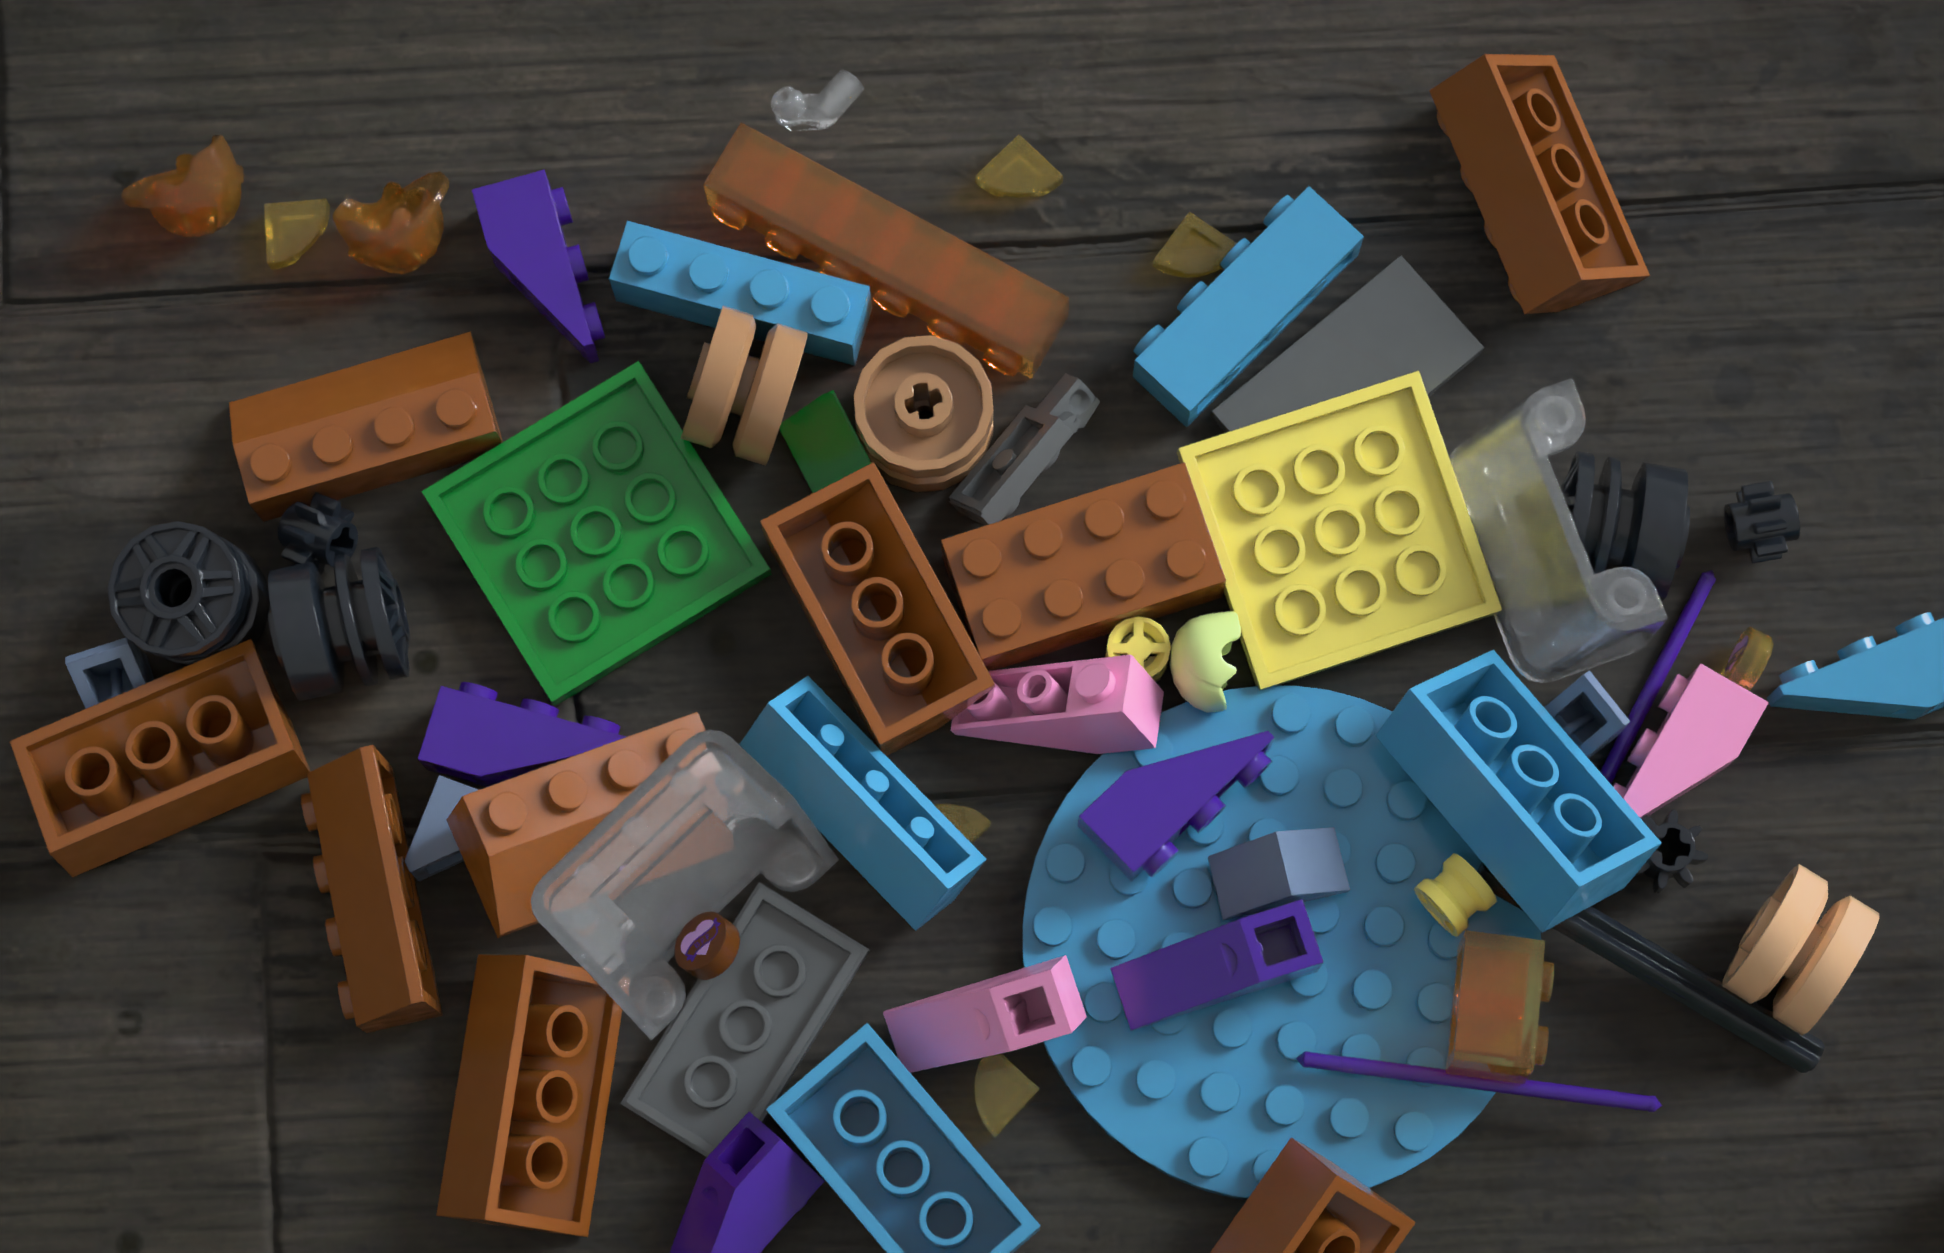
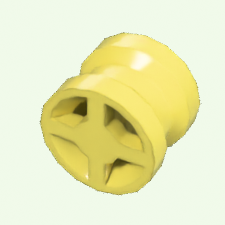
[1105,616,1171,682]
[1414,853,1497,937]

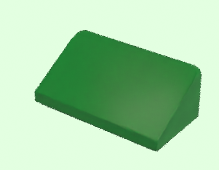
[779,390,871,494]

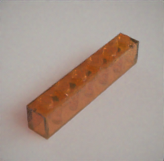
[703,123,1070,379]

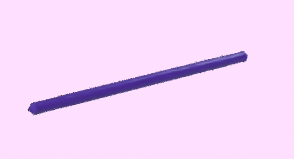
[1600,570,1716,784]
[1296,1051,1662,1112]

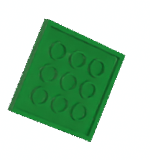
[421,361,772,707]

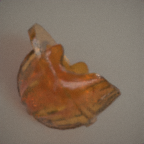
[121,135,245,237]
[333,171,450,274]

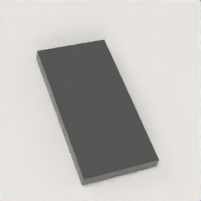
[1211,255,1484,433]
[620,882,869,1158]

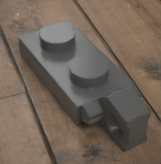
[949,373,1100,526]

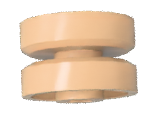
[1722,864,1879,1036]

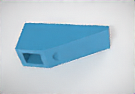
[1767,612,1944,719]

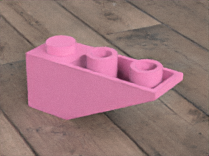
[951,655,1164,754]
[1613,663,1769,818]
[883,955,1087,1073]

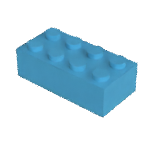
[1376,650,1662,932]
[766,1023,1040,1253]

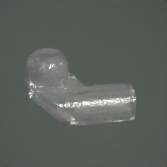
[771,69,864,131]

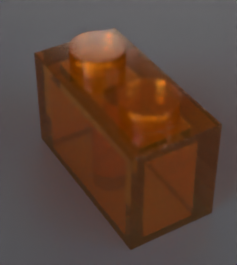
[1446,930,1554,1084]

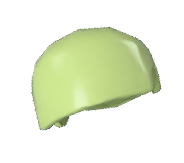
[1170,611,1241,713]

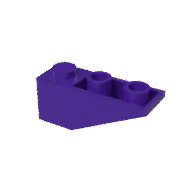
[472,170,605,363]
[418,682,625,787]
[1078,731,1275,882]
[1110,899,1324,1031]
[670,1111,825,1253]

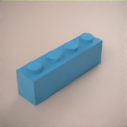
[1133,186,1364,427]
[609,221,872,366]
[738,676,987,931]

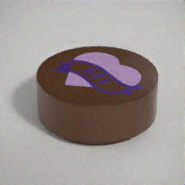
[674,912,740,980]

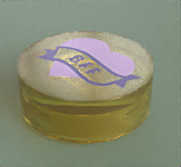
[1721,627,1773,691]

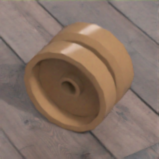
[681,305,808,466]
[854,335,994,492]

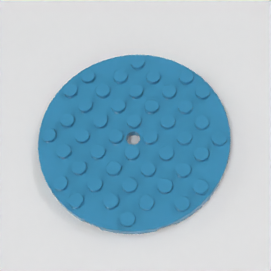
[1023,686,1541,1200]

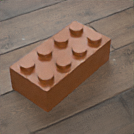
[941,462,1226,671]

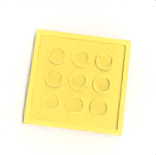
[1177,371,1502,691]

